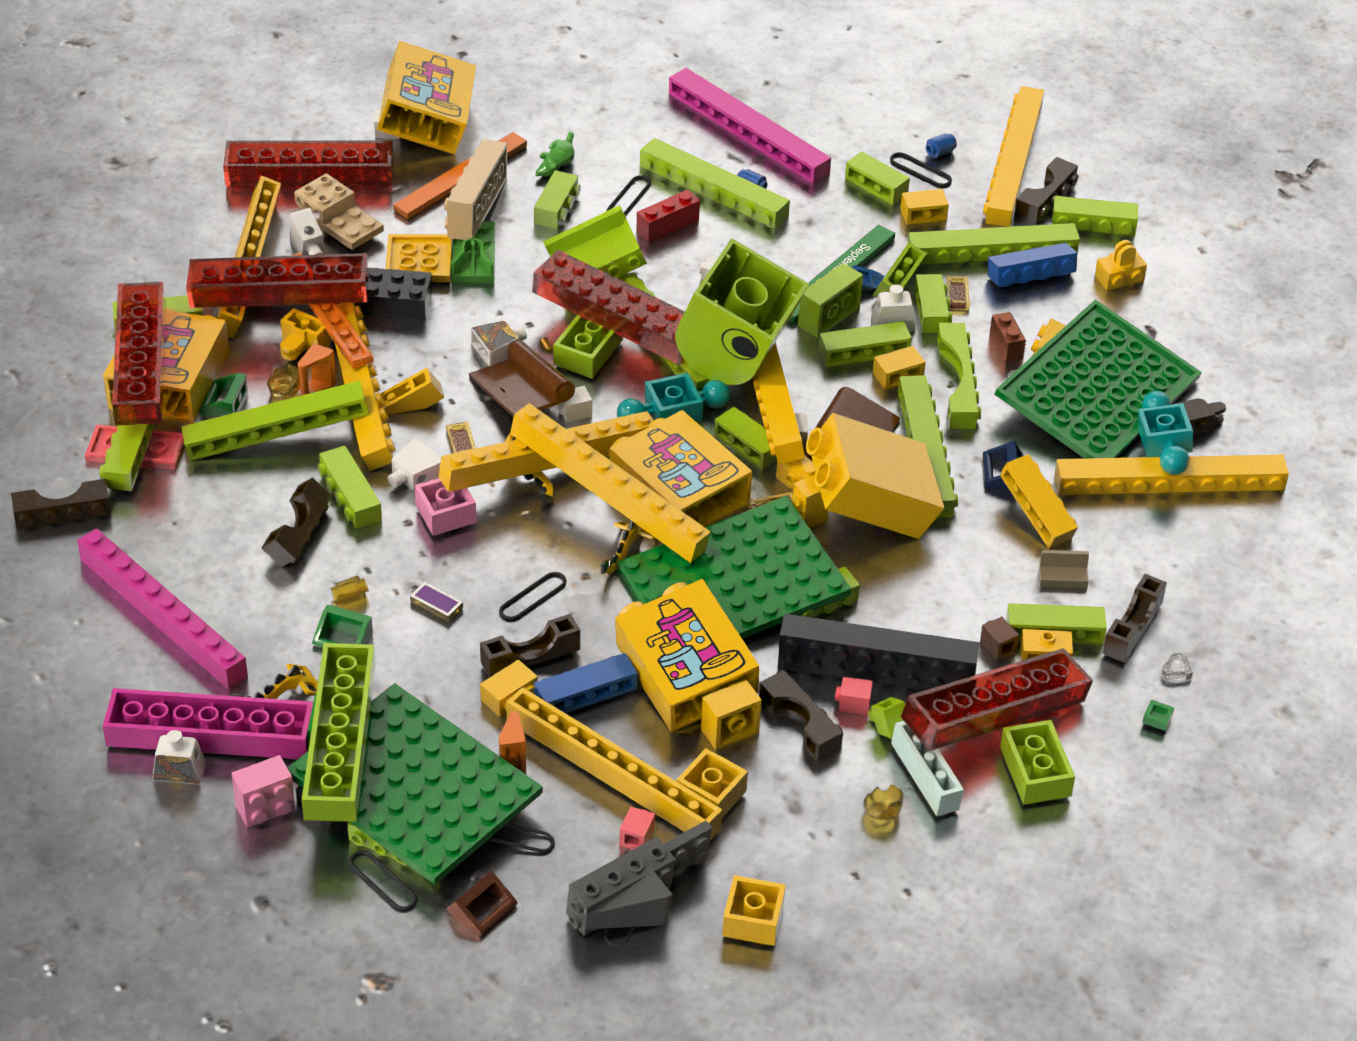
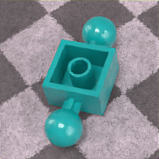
[617,373,730,423]
[1138,391,1193,475]

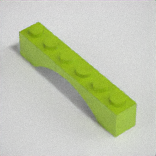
[937,323,981,429]

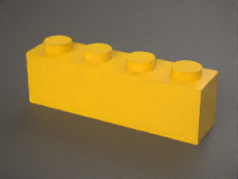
[1000,454,1078,549]

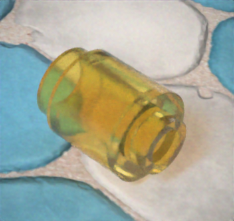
[331,575,369,605]

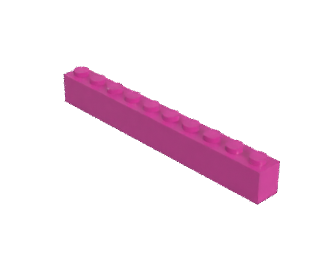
[669,68,831,184]
[77,528,248,690]

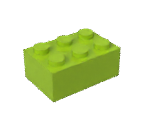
[798,263,863,338]
[553,306,624,379]
[1000,720,1075,805]

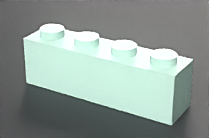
[891,717,964,816]

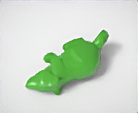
[535,131,575,177]

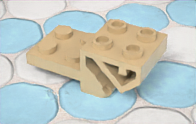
[294,173,384,250]

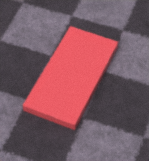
[85,425,184,470]

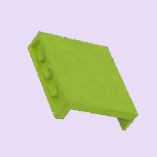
[543,205,647,301]

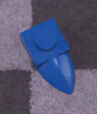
[852,265,885,292]

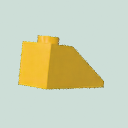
[381,368,445,415]

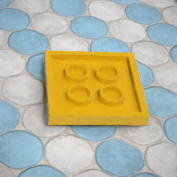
[385,234,452,283]

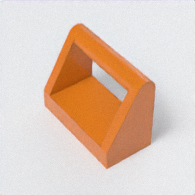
[298,344,336,396]
[499,712,526,774]

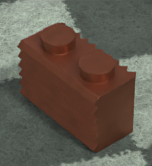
[989,312,1026,362]

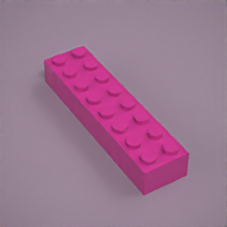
[103,688,313,759]

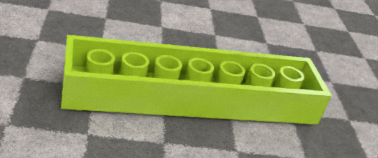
[302,643,376,822]

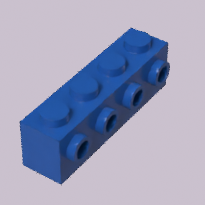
[988,243,1077,287]
[534,653,637,713]

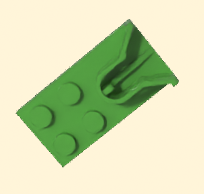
[451,221,496,283]

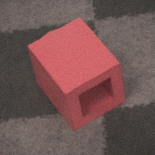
[835,677,873,716]
[619,807,655,849]

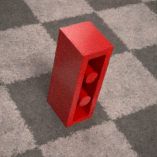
[636,189,700,243]

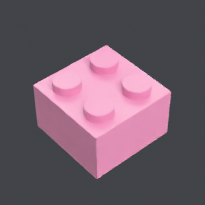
[415,478,477,536]
[231,755,295,828]

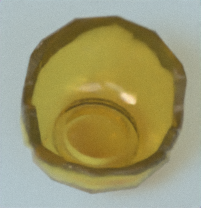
[267,364,300,399]
[863,785,904,820]

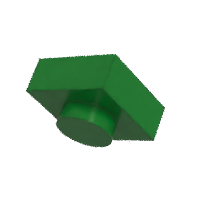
[1142,700,1175,731]

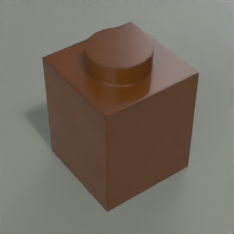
[980,617,1019,660]

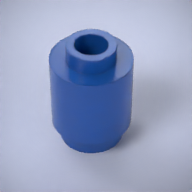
[925,133,957,158]
[737,169,768,189]

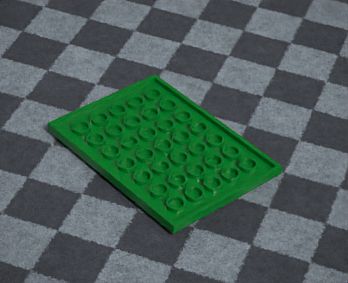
[994,299,1202,459]
[617,496,851,639]
[287,683,543,885]

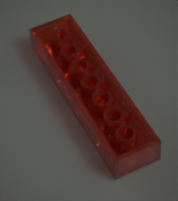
[223,140,394,187]
[532,250,685,365]
[186,253,369,308]
[112,282,166,426]
[901,648,1093,751]

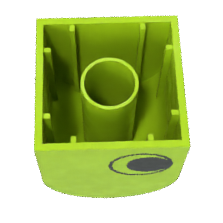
[675,238,809,385]

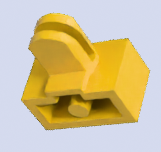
[1095,240,1147,291]
[280,308,331,360]

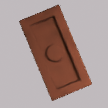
[446,871,518,936]

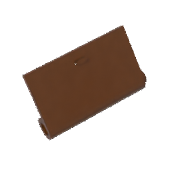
[469,340,575,417]
[803,387,900,461]

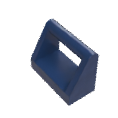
[983,440,1024,489]

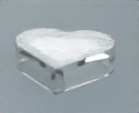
[1162,653,1193,681]

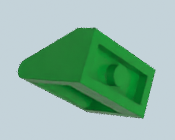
[199,373,248,417]
[312,604,373,648]

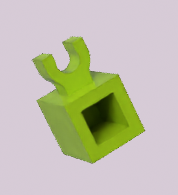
[867,697,909,739]

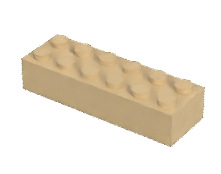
[444,139,507,240]

